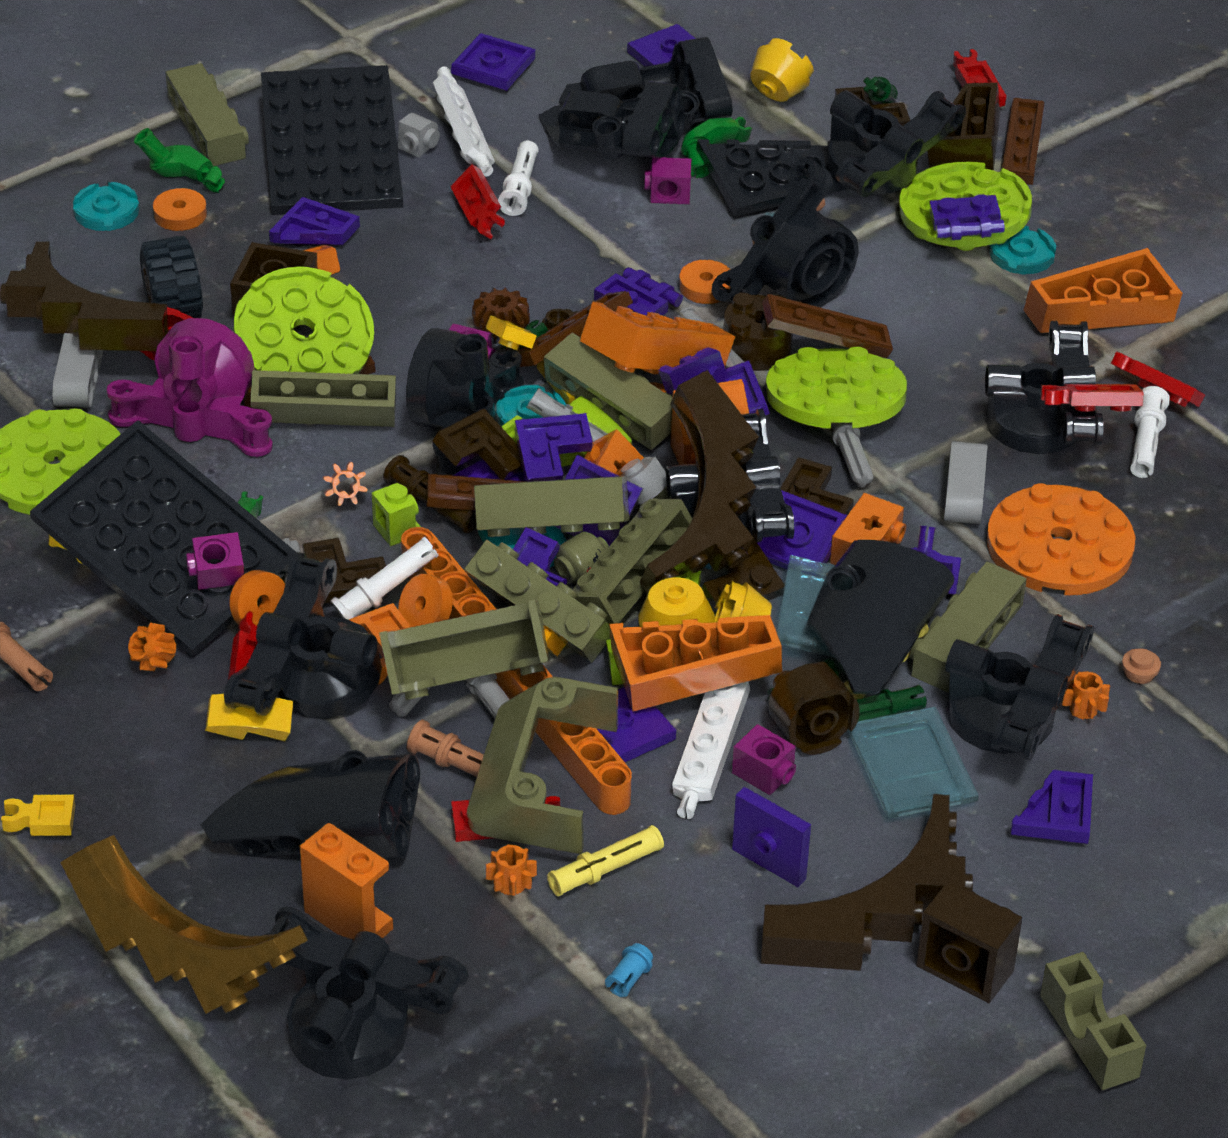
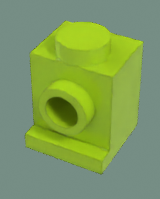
[372,483,421,547]

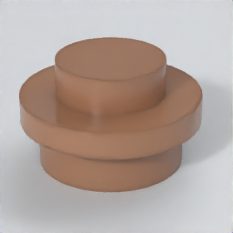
[1122,649,1161,684]

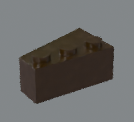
[927,82,1000,170]

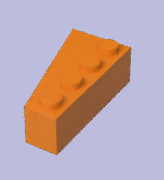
[1024,248,1183,333]
[580,301,735,374]
[609,615,782,712]

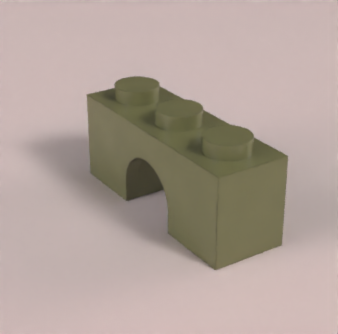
[1040,952,1146,1090]

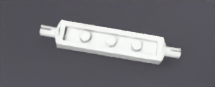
[433,67,495,177]
[672,681,750,819]

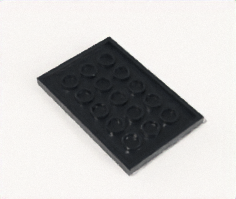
[261,65,403,215]
[30,420,296,657]

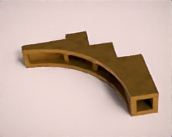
[60,835,308,1014]

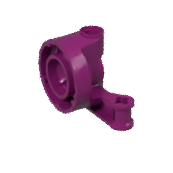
[106,318,273,457]

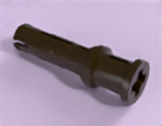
[383,455,477,533]

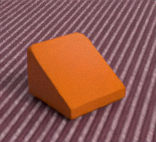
[302,245,340,275]

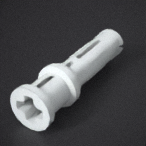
[498,141,539,216]
[1130,386,1170,478]
[330,537,439,620]

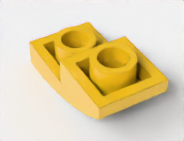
[205,694,293,741]

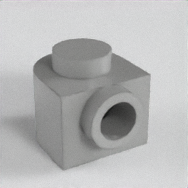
[398,113,440,157]
[621,457,666,505]

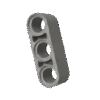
[53,333,103,408]
[944,441,987,525]

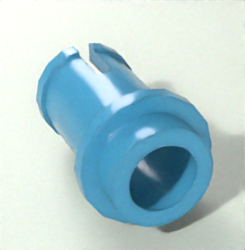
[605,943,653,997]

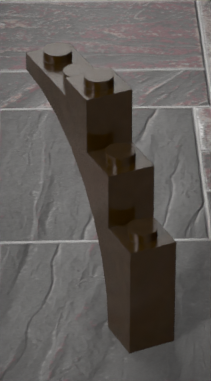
[0,241,169,351]
[639,370,759,594]
[761,794,973,971]

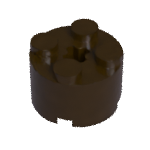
[724,293,793,371]
[768,662,860,755]

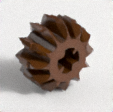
[472,287,530,342]

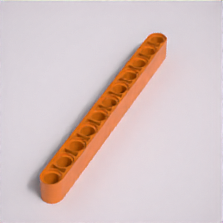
[401,527,632,815]

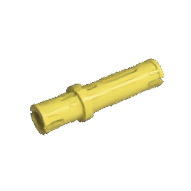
[547,825,664,896]

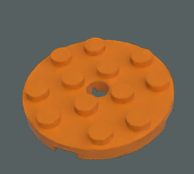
[987,483,1135,595]

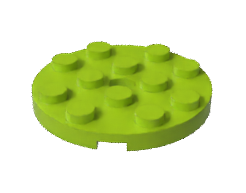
[900,162,1032,251]
[233,267,374,374]
[766,347,907,429]
[0,408,121,515]

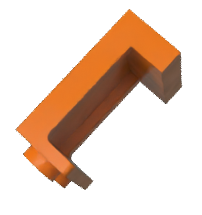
[300,823,393,939]

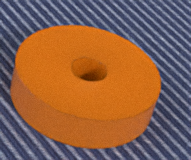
[153,188,207,231]
[679,260,730,304]
[230,570,285,626]
[398,574,453,627]

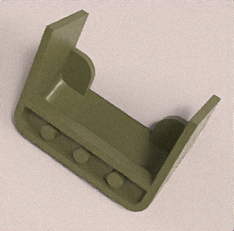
[379,599,550,700]
[467,677,618,854]

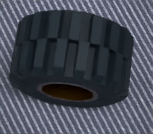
[140,235,203,318]

